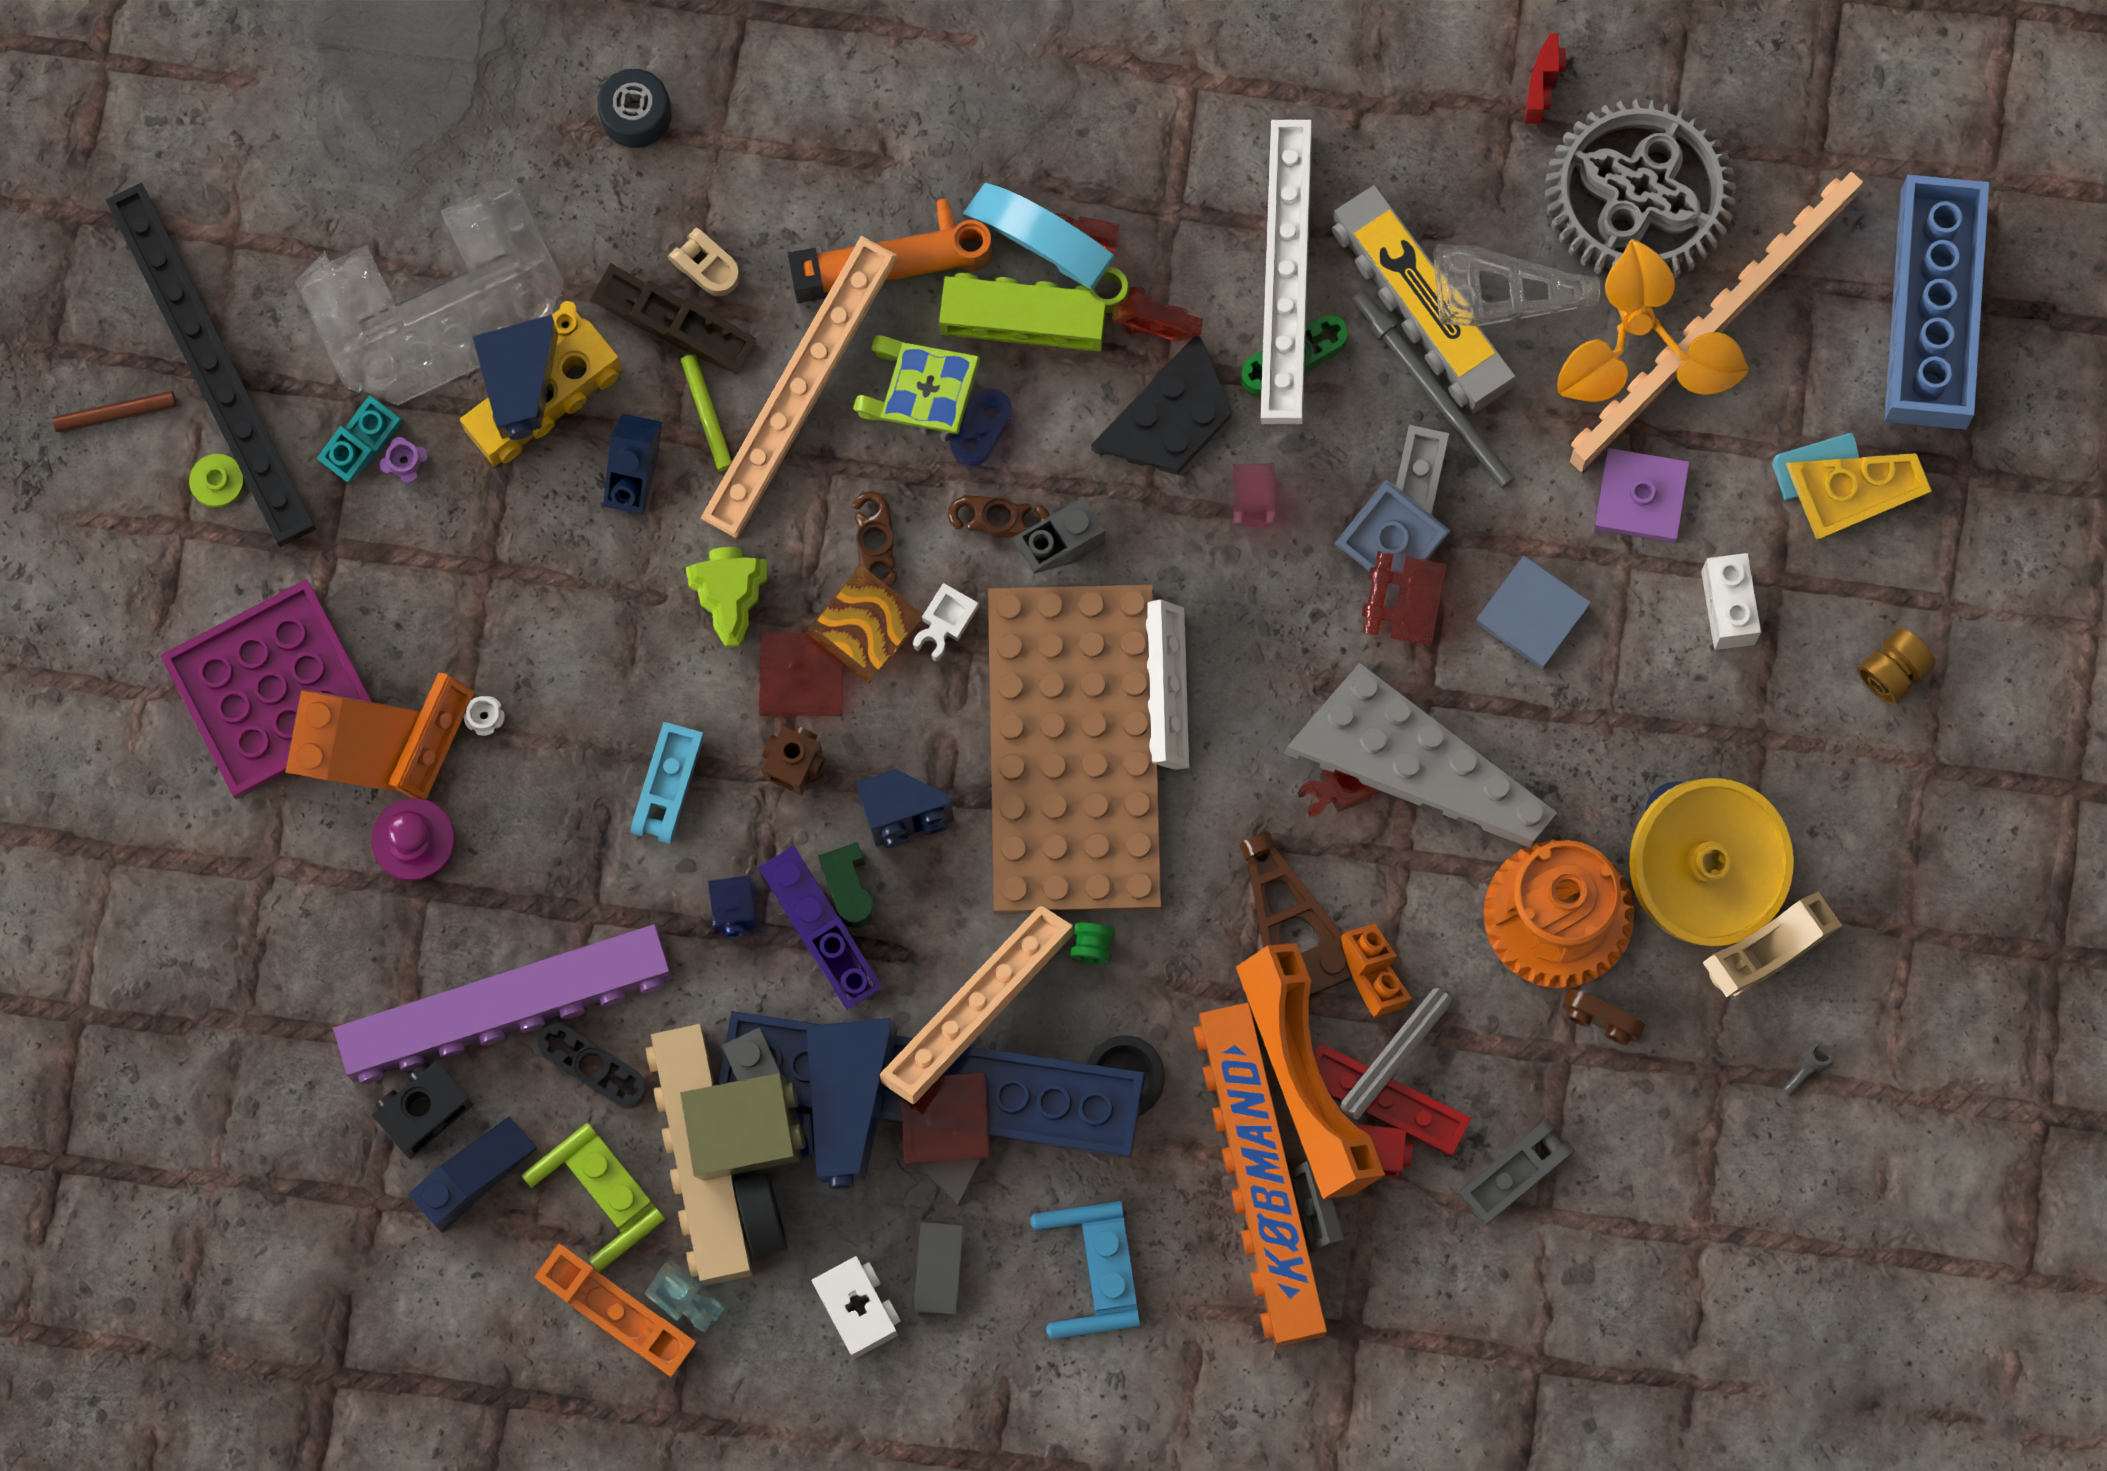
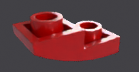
[1525,33,1566,124]

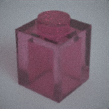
[1232,463,1275,528]

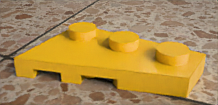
[1785,453,1931,539]

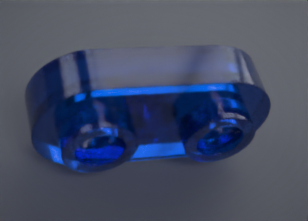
[950,389,1012,467]

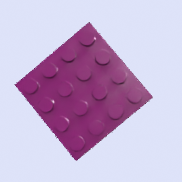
[160,579,372,799]

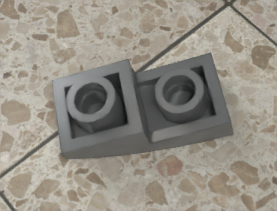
[913,1220,963,1315]

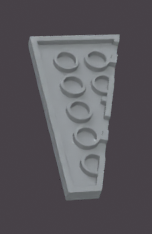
[1284,663,1557,848]

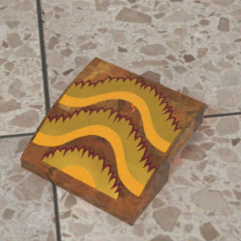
[805,564,923,684]

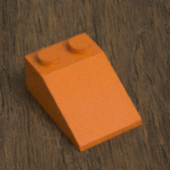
[285,689,421,792]

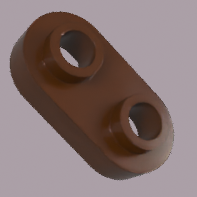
[1562,989,1646,1045]

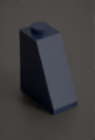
[472,314,558,440]

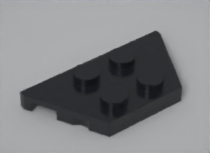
[1091,334,1232,475]

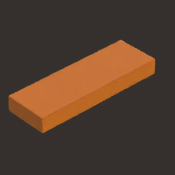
[388,672,475,800]

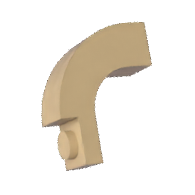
[1703,892,1842,997]

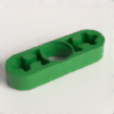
[1241,315,1348,396]

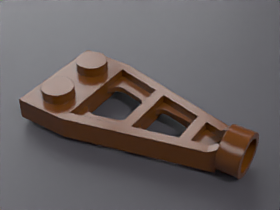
[1239,832,1353,997]

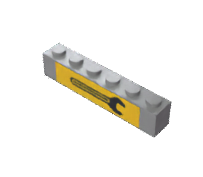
[1331,185,1515,415]

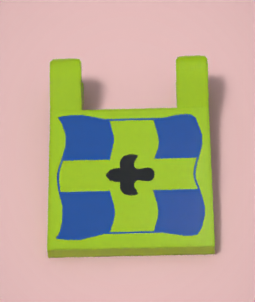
[853,335,980,434]

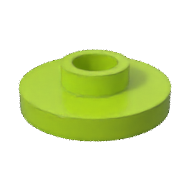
[189,454,245,508]

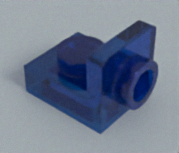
[708,876,757,937]

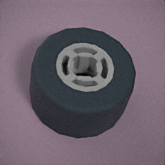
[597,69,672,148]

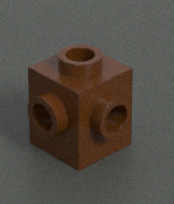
[761,726,826,796]

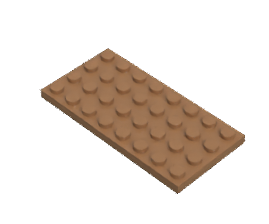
[988,584,1161,914]

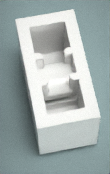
[1701,553,1761,650]
[811,1256,901,1360]

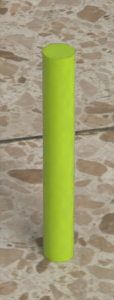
[681,354,732,472]

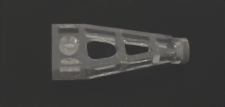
[1433,244,1600,326]

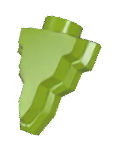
[685,547,768,648]

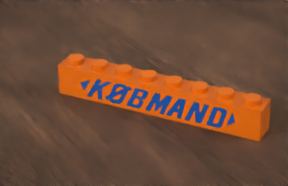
[1193,1002,1327,1348]

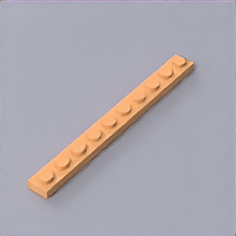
[1570,171,1863,473]

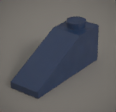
[407,1117,537,1233]

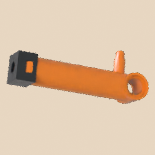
[788,198,992,303]

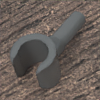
[1783,1042,1834,1096]

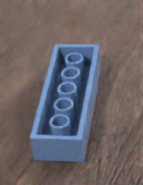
[1884,175,1989,430]

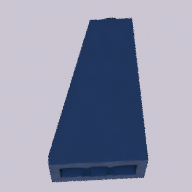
[807,1018,897,1189]

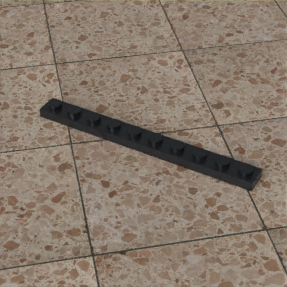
[106,182,316,547]

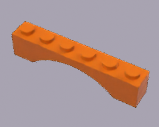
[1236,943,1385,1199]

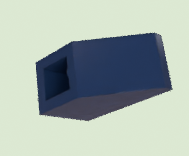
[603,414,662,515]

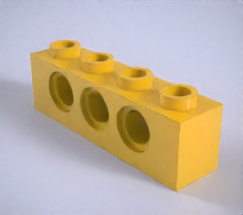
[460,321,623,467]

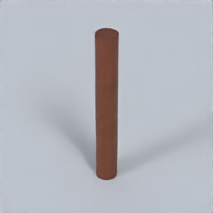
[53,391,177,433]

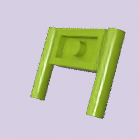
[521,1123,665,1272]

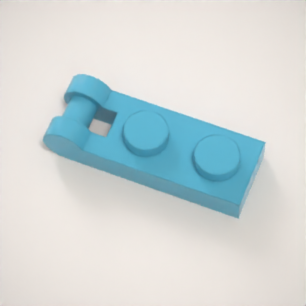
[631,722,704,844]

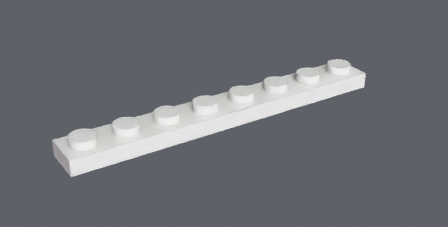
[1261,120,1312,424]

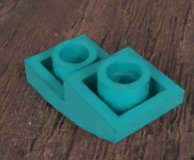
[317,395,405,483]

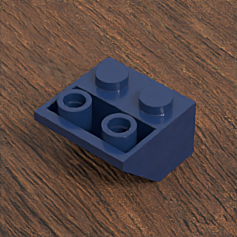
[856,769,954,848]

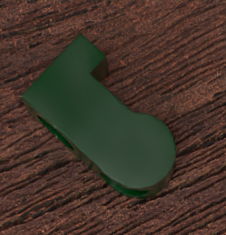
[818,842,874,928]

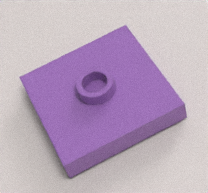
[1594,448,1689,543]

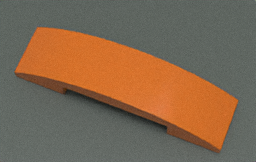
[534,1243,696,1378]

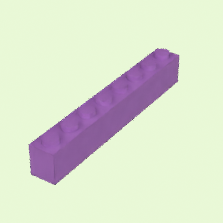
[333,924,673,1085]

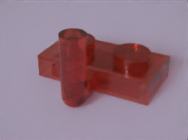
[1112,286,1203,342]

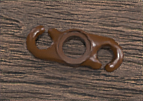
[853,491,898,589]
[948,495,1050,538]

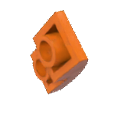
[1341,923,1412,1018]

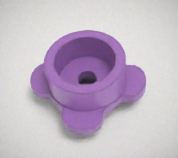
[380,437,428,484]

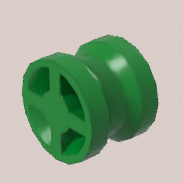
[1069,923,1116,965]

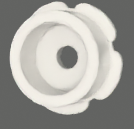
[464,696,505,736]

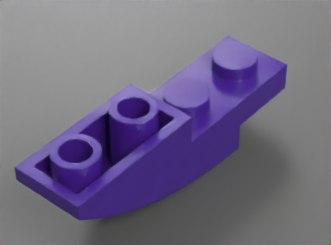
[758,845,883,1010]

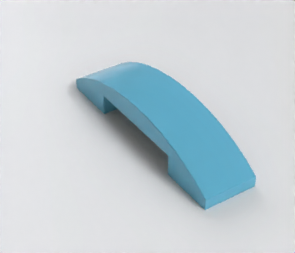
[962,183,1115,290]

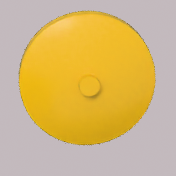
[1629,778,1794,946]

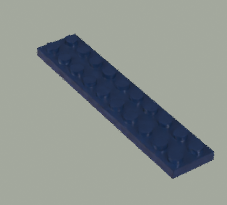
[718,1011,1145,1158]

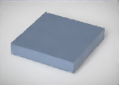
[1334,479,1451,595]
[1475,556,1591,670]

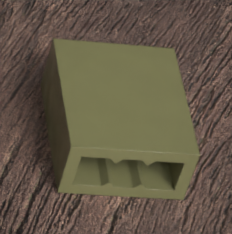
[680,1073,806,1181]

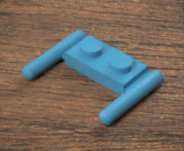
[1030,1201,1140,1339]

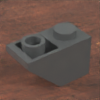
[1013,497,1105,574]

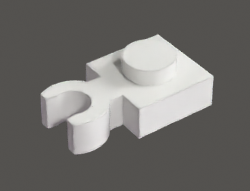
[913,583,979,662]

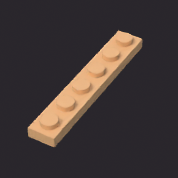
[880,906,1073,1105]

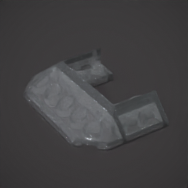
[294,180,565,405]

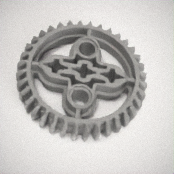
[1545,98,1736,278]

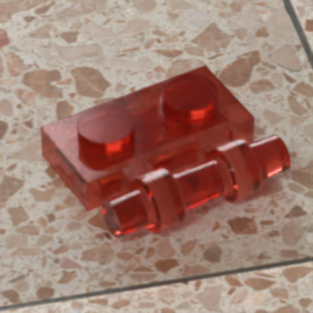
[1361,551,1447,645]

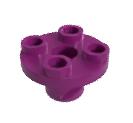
[371,798,455,881]

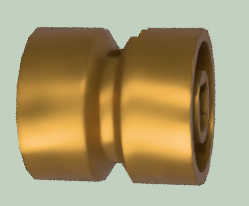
[1857,627,1937,706]

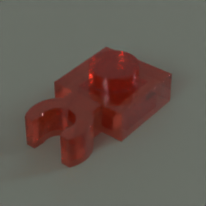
[1053,213,1119,253]
[1297,769,1378,816]

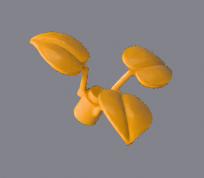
[1557,239,1749,402]

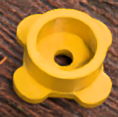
[545,301,588,345]

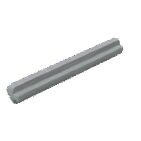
[1340,988,1451,1120]

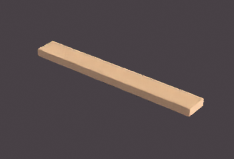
[701,236,898,540]

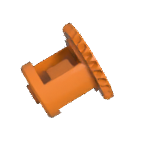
[1483,840,1634,989]

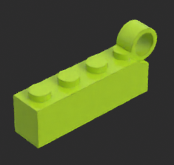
[939,267,1128,352]

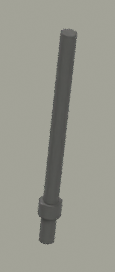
[1352,290,1515,488]

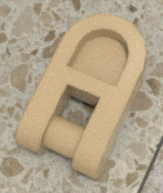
[668,228,740,296]

